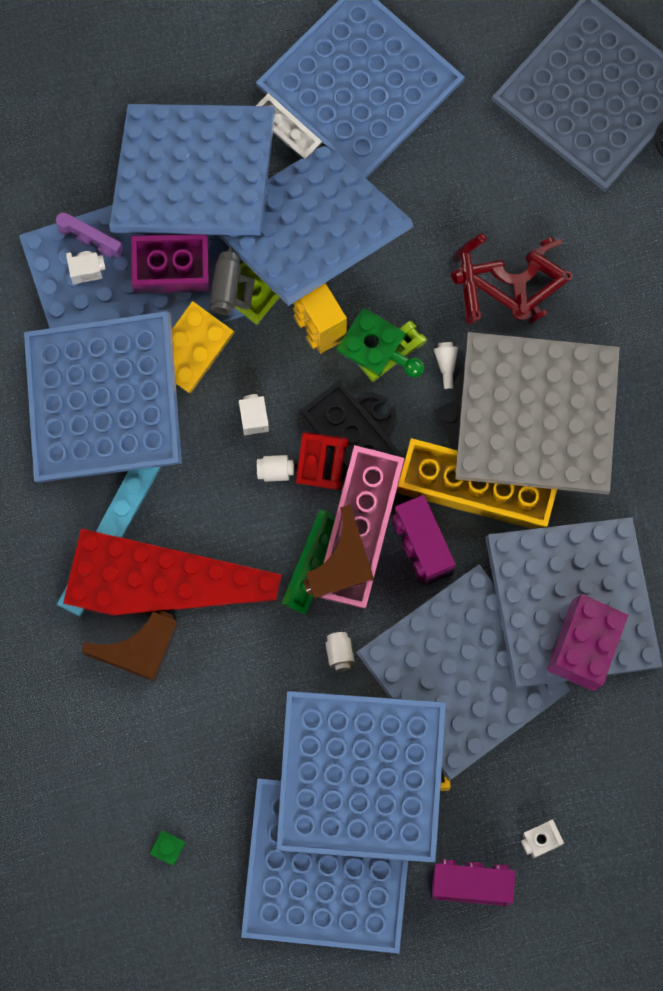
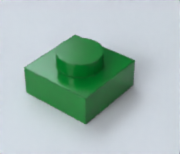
[150,831,185,866]

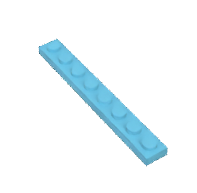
[57,467,161,617]

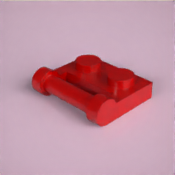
[296,432,349,490]

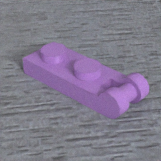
[56,213,123,259]

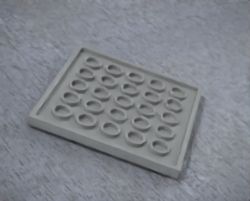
[455,332,620,494]

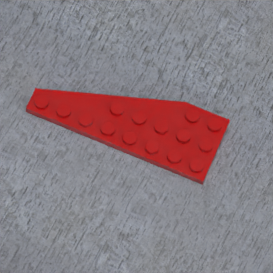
[63,529,282,616]

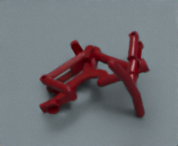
[451,233,573,324]

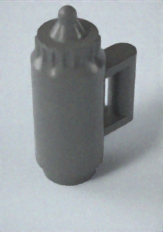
[209,247,255,315]

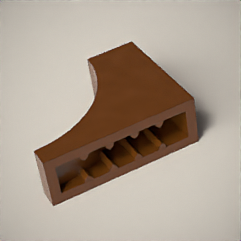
[303,504,374,599]
[81,611,178,682]

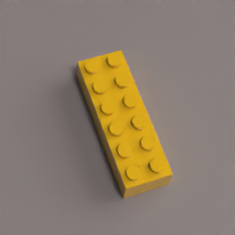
[397,438,557,529]

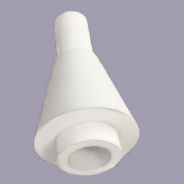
[433,342,458,389]

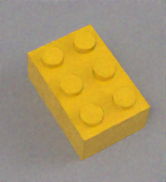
[293,283,347,354]
[172,301,235,393]

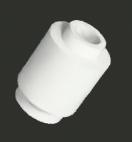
[257,455,294,482]
[325,632,355,672]

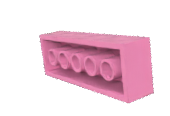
[320,445,404,610]

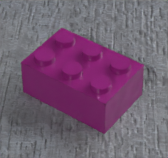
[131,234,210,294]
[392,495,456,586]
[546,594,629,691]
[431,860,515,907]

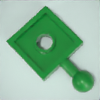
[336,308,424,378]

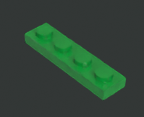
[281,510,336,615]

